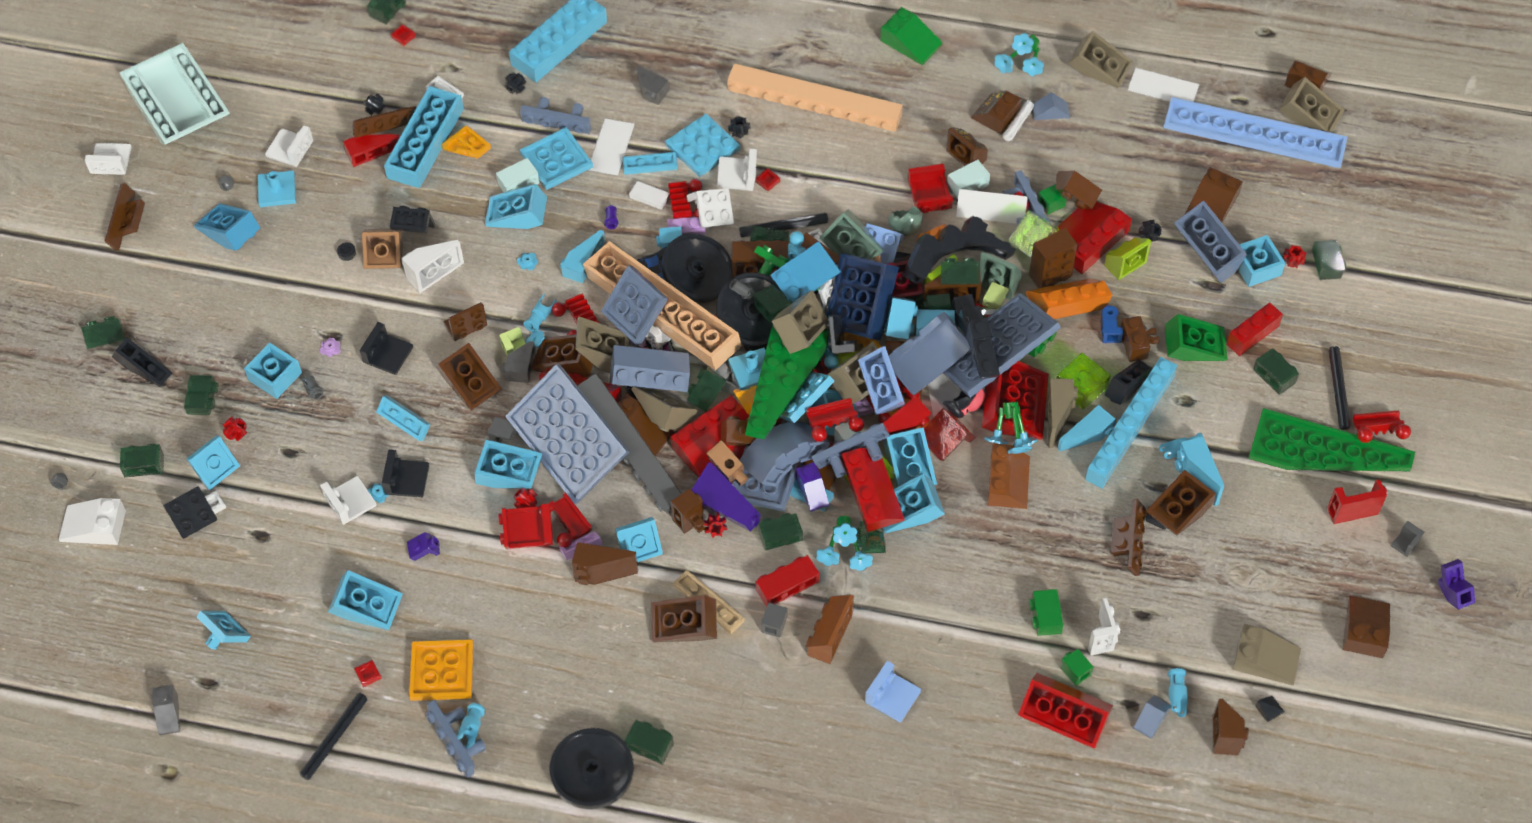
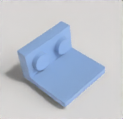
[866,223,905,264]
[865,661,921,722]

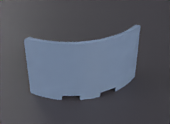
[889,312,971,395]
[740,422,830,487]

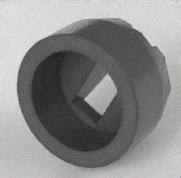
[219,176,234,191]
[50,473,68,490]

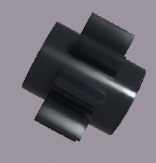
[505,72,526,94]
[363,93,385,116]
[728,116,750,138]
[1139,220,1162,242]

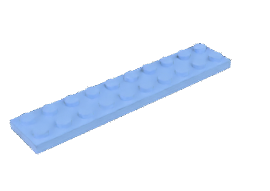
[1164,97,1347,168]

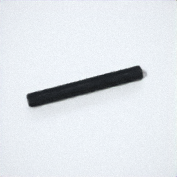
[739,212,828,237]
[1329,346,1351,430]
[300,693,367,780]

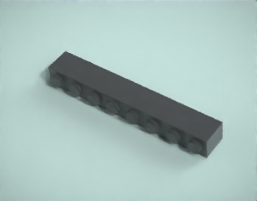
[578,373,682,514]

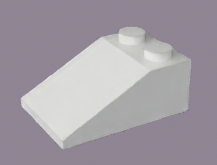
[402,240,464,293]
[59,498,126,545]

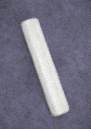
[1003,100,1034,142]

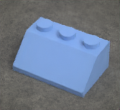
[858,346,905,414]

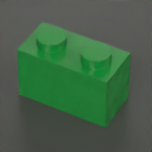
[1029,589,1063,636]

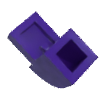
[1438,559,1476,610]

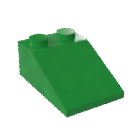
[880,6,943,65]
[1165,314,1228,361]

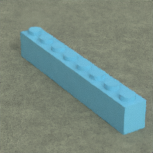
[1085,357,1178,489]

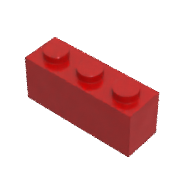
[1226,302,1283,357]
[755,555,820,607]

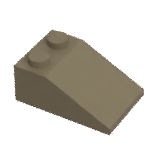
[1068,31,1134,88]
[1279,77,1345,133]
[772,290,829,354]
[576,316,629,373]
[827,342,878,405]
[1047,379,1077,448]
[632,386,698,432]
[1232,624,1301,685]

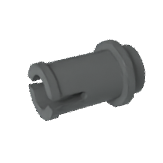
[729,278,754,300]
[303,375,323,400]

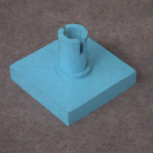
[258,171,296,207]
[728,348,766,390]
[186,435,240,490]
[615,517,663,562]
[197,610,251,650]

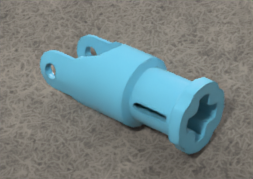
[523,293,557,333]
[1159,433,1203,459]
[1167,668,1188,717]
[457,703,485,748]

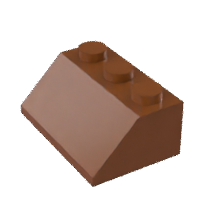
[988,443,1030,509]
[806,594,854,664]

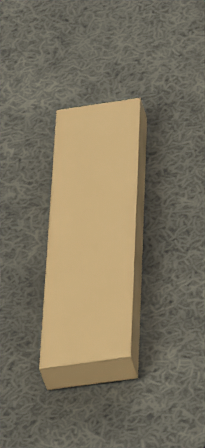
[673,570,745,634]

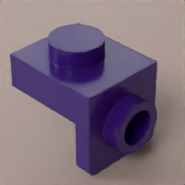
[407,532,440,561]

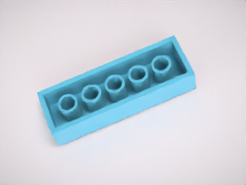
[509,0,607,83]
[384,86,464,188]

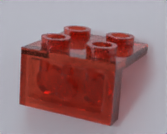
[924,408,976,461]

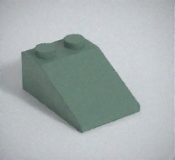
[819,209,884,260]
[979,252,1022,300]

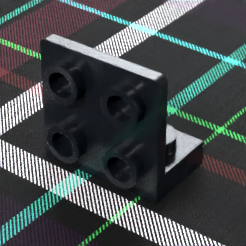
[390,206,435,233]
[827,315,864,354]
[359,322,413,375]
[381,449,430,498]
[163,486,217,539]

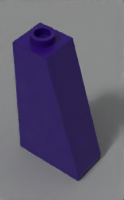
[692,462,761,532]

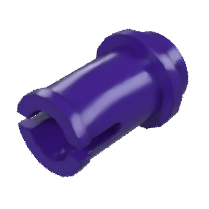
[604,205,619,230]

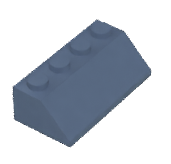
[1174,201,1247,284]
[609,345,690,392]

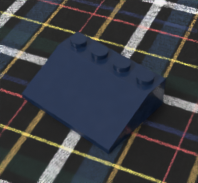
[826,253,899,341]

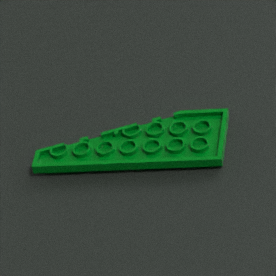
[745,310,830,439]
[1248,408,1415,472]

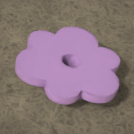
[320,338,341,357]

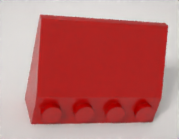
[1046,201,1132,274]
[982,361,1049,440]
[671,395,749,478]

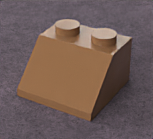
[362,229,403,269]

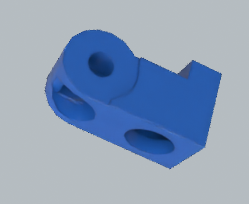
[1100,306,1123,343]

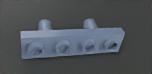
[520,97,591,134]
[1002,170,1051,238]
[812,423,890,478]
[425,700,486,778]

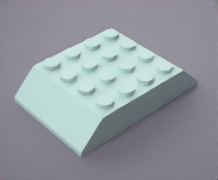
[119,43,230,145]

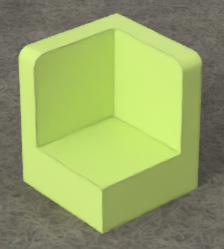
[982,282,1009,310]
[499,327,526,357]

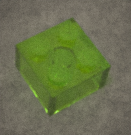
[1008,211,1060,258]
[1056,352,1111,410]

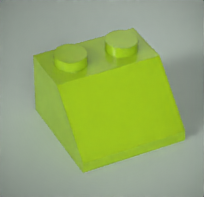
[1104,237,1151,280]

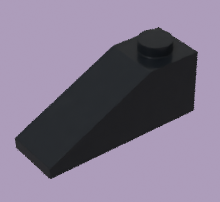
[112,337,172,387]
[1104,359,1153,405]

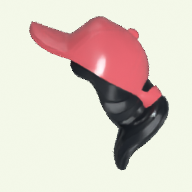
[943,388,986,418]

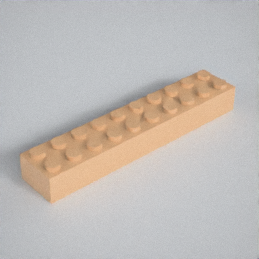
[583,241,742,371]

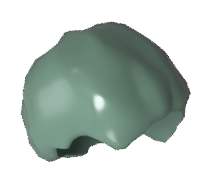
[888,206,923,236]

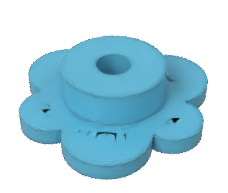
[517,253,538,270]
[525,331,545,347]
[368,483,389,503]

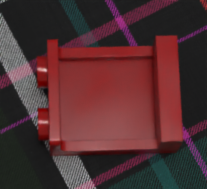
[908,163,953,213]
[1327,479,1387,524]
[499,503,554,550]

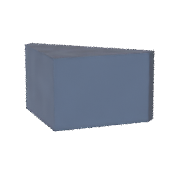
[1033,92,1070,120]
[1133,695,1171,739]

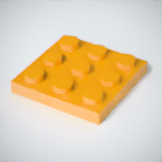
[409,640,474,701]

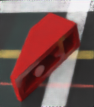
[343,134,400,167]
[883,396,931,435]

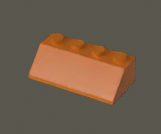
[1026,278,1112,319]

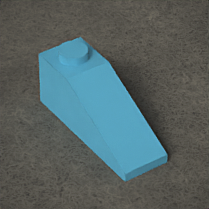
[560,230,605,283]
[1058,405,1116,451]

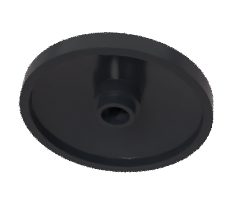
[661,234,734,302]
[716,273,791,347]
[549,728,634,809]

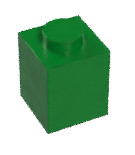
[1038,184,1067,215]
[1060,649,1094,686]

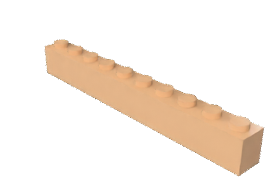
[728,64,903,132]

